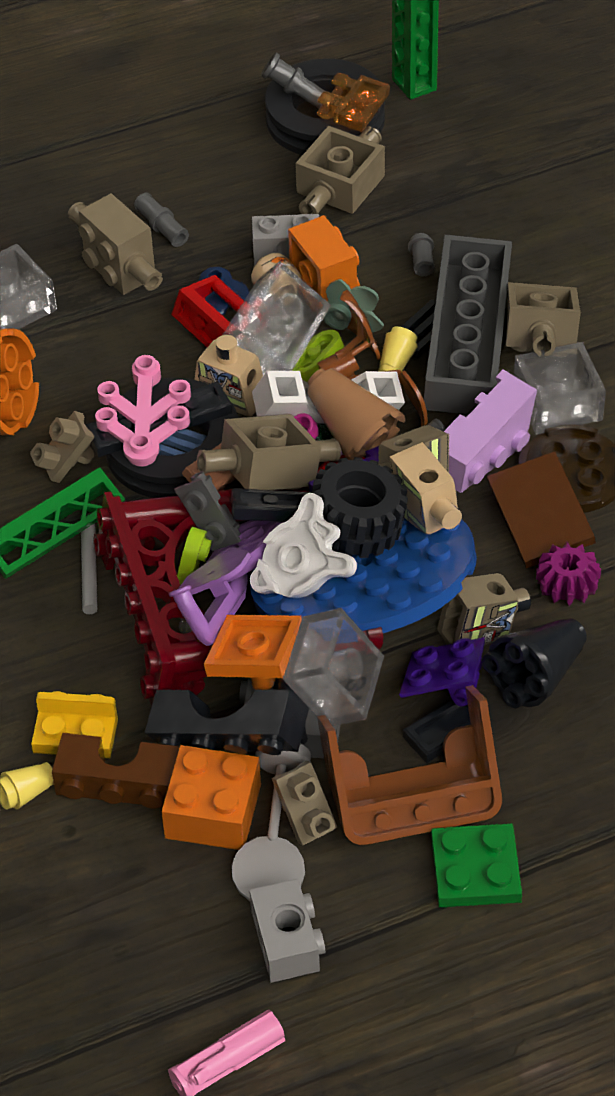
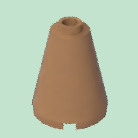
[307,368,405,460]

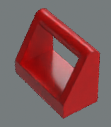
[171,275,262,347]

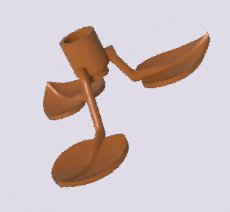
[317,290,428,427]

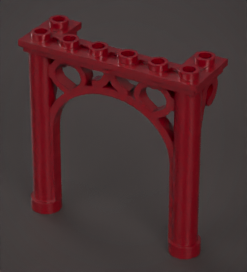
[93,487,383,707]

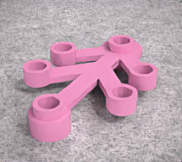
[95,355,191,466]

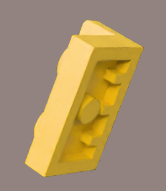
[31,691,118,758]

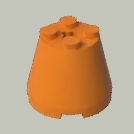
[0,328,39,435]

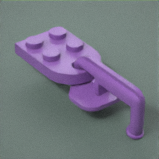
[169,520,284,646]

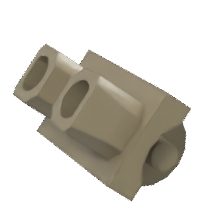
[30,411,94,483]
[272,761,337,846]

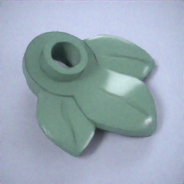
[323,279,384,332]

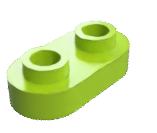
[289,330,344,383]
[177,527,212,584]

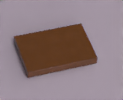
[487,451,596,569]

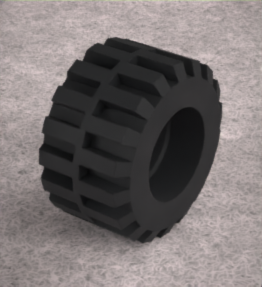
[312,457,408,558]

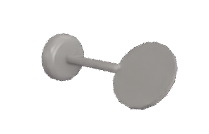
[232,744,311,901]

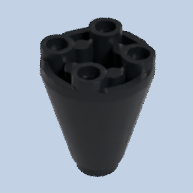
[482,619,587,709]

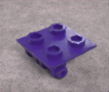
[399,637,486,706]

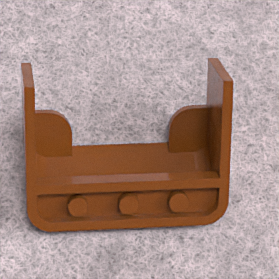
[317,685,502,845]

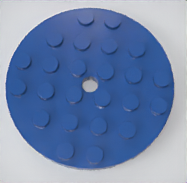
[250,518,477,640]

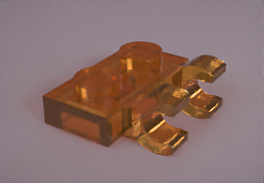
[317,73,390,132]

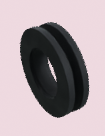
[265,58,385,155]
[106,378,238,498]

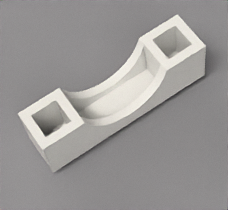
[252,371,405,423]

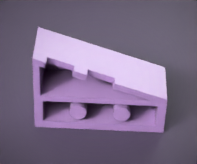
[444,369,537,493]

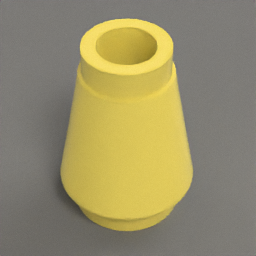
[378,326,418,372]
[0,762,54,810]

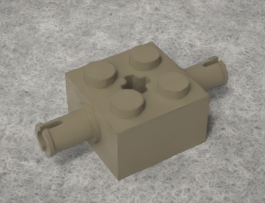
[296,126,385,214]
[68,193,163,295]
[504,282,581,356]
[197,414,341,491]

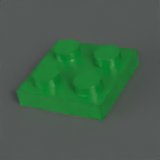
[431,824,522,908]

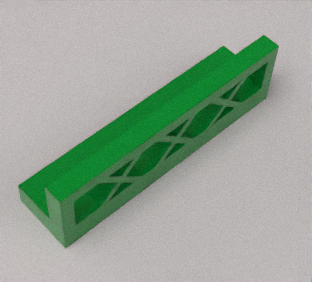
[392,0,439,100]
[0,467,126,579]

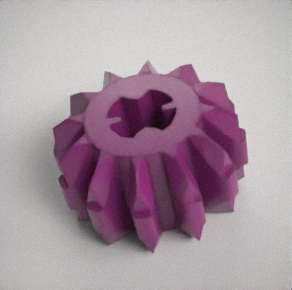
[536,541,601,607]

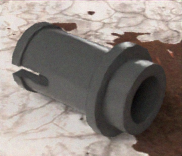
[408,233,435,276]

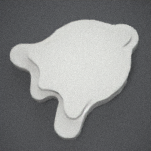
[250,493,357,598]

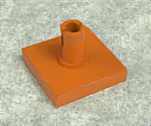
[204,615,304,690]

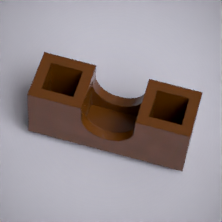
[52,733,180,809]

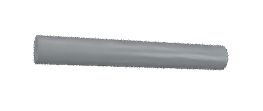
[81,524,97,614]

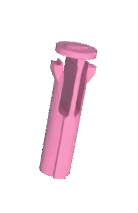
[168,1010,286,1096]

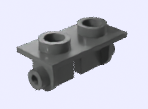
[174,471,241,551]

